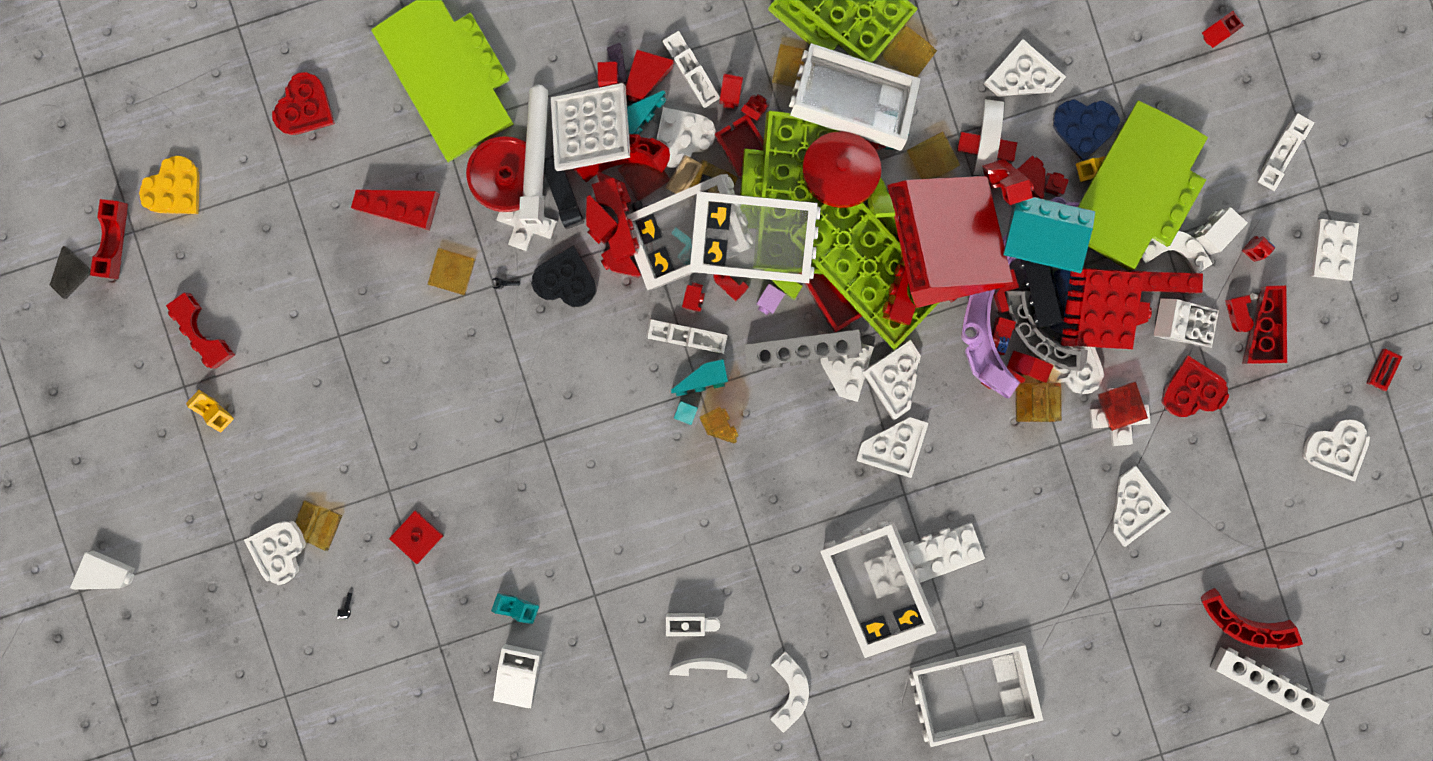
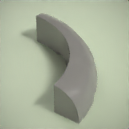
[1007,291,1088,371]

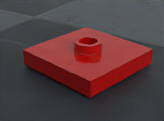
[389,510,444,564]

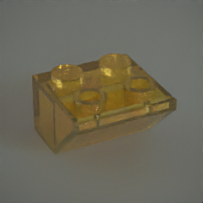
[1015,383,1062,422]
[699,406,739,444]

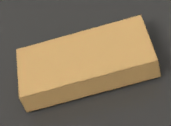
[666,155,702,194]

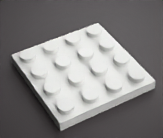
[551,83,631,171]

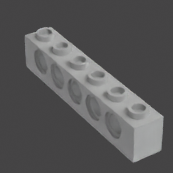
[744,330,863,371]

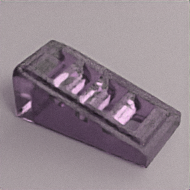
[607,42,627,86]

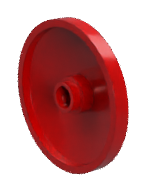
[802,132,881,208]
[466,136,544,212]

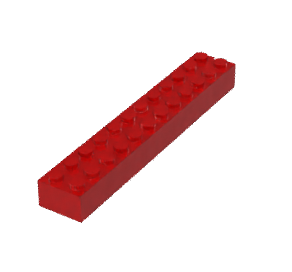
[714,114,862,333]

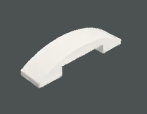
[973,99,1004,176]
[1257,113,1315,191]
[669,658,747,679]

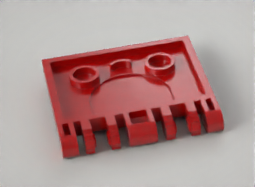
[1061,268,1144,350]

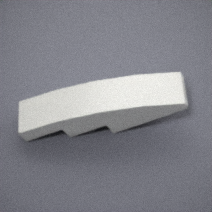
[662,31,720,108]
[646,319,728,354]

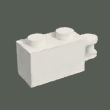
[666,613,720,636]

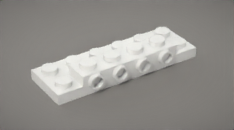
[864,522,985,599]

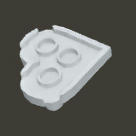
[656,107,716,168]
[1039,346,1104,394]
[1303,419,1370,481]
[244,521,306,585]

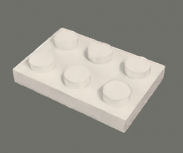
[1311,219,1359,281]

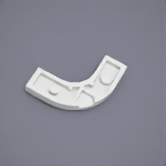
[1140,231,1212,273]
[770,651,809,733]

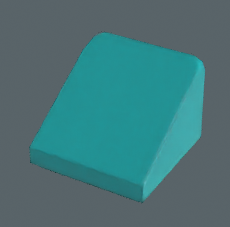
[674,401,698,425]

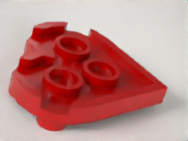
[272,72,335,135]
[1161,356,1229,417]

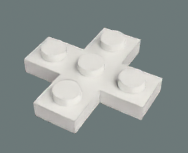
[496,196,557,251]
[1089,387,1150,446]

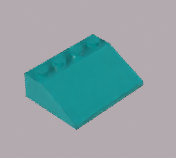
[1003,197,1095,273]

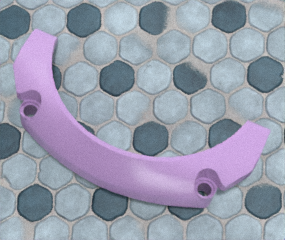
[961,197,1079,399]

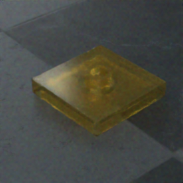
[772,44,815,91]
[427,248,476,296]

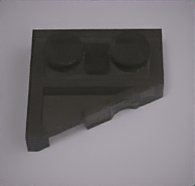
[50,246,91,299]

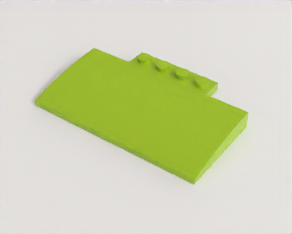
[371,0,514,163]
[768,0,918,63]
[1078,100,1208,271]
[740,111,840,274]
[790,203,939,350]

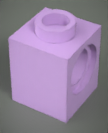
[756,284,785,315]

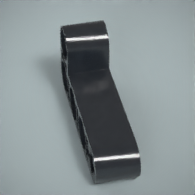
[544,155,584,230]

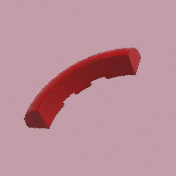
[573,134,670,182]
[1201,588,1303,649]

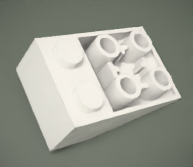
[1154,298,1219,348]
[493,644,542,709]

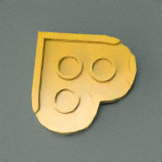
[139,156,200,214]

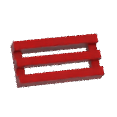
[1367,348,1403,391]

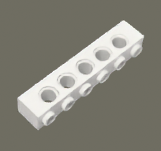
[1210,647,1329,725]

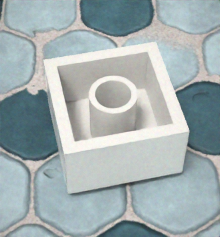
[1194,207,1248,255]

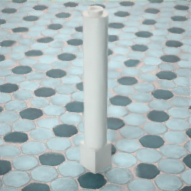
[519,85,548,225]

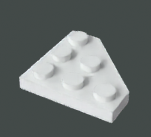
[984,39,1066,96]
[817,331,874,402]
[862,340,921,420]
[856,417,928,478]
[1112,466,1171,547]

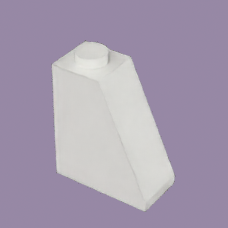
[70,551,135,590]

